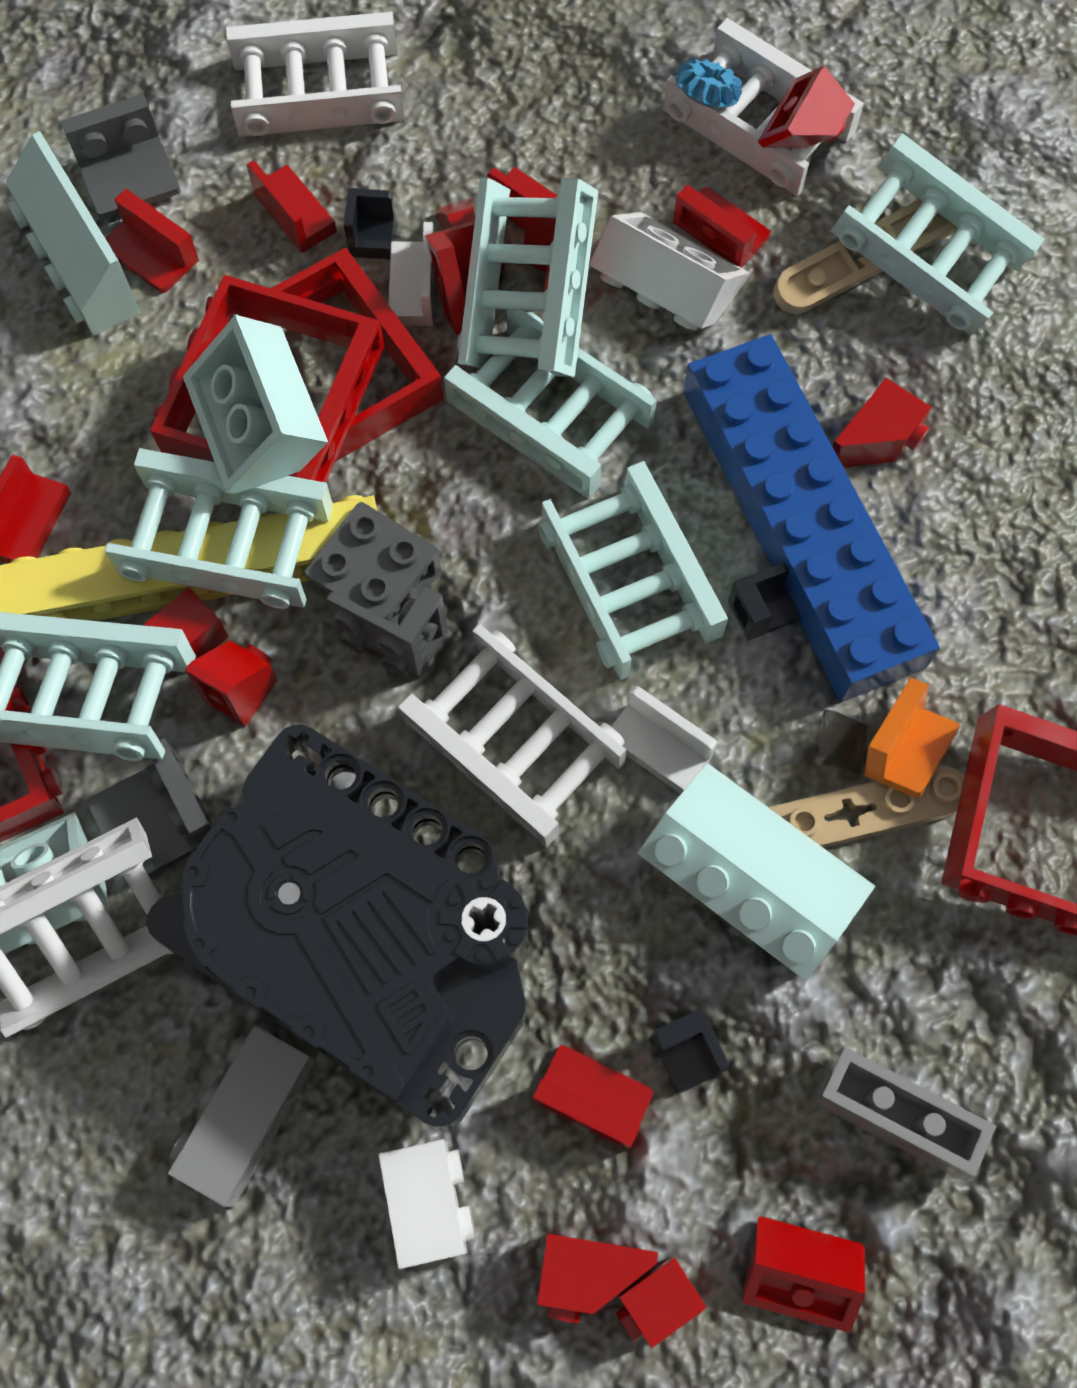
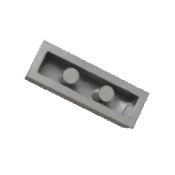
[168,1026,316,1207]
[811,1047,996,1179]

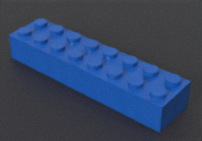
[683,334,940,703]

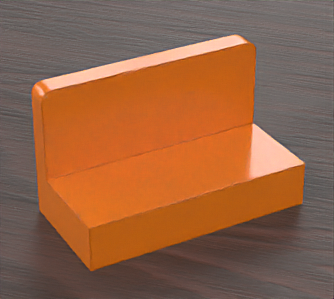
[864,677,960,798]

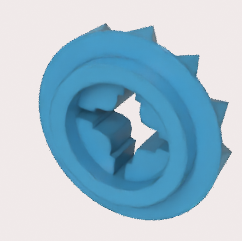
[675,58,742,108]

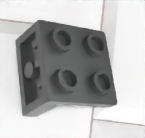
[60,94,181,220]
[305,502,441,626]
[326,586,448,679]
[87,738,213,885]

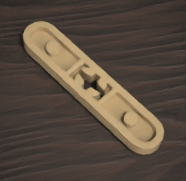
[773,199,957,314]
[768,766,965,848]

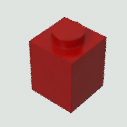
[144,587,229,674]
[615,1257,707,1349]

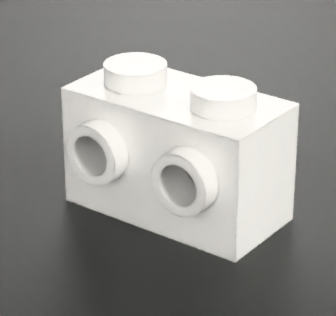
[379,1139,475,1269]

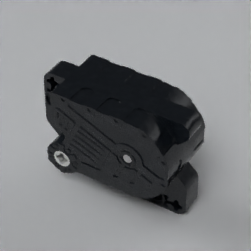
[146,724,529,1130]

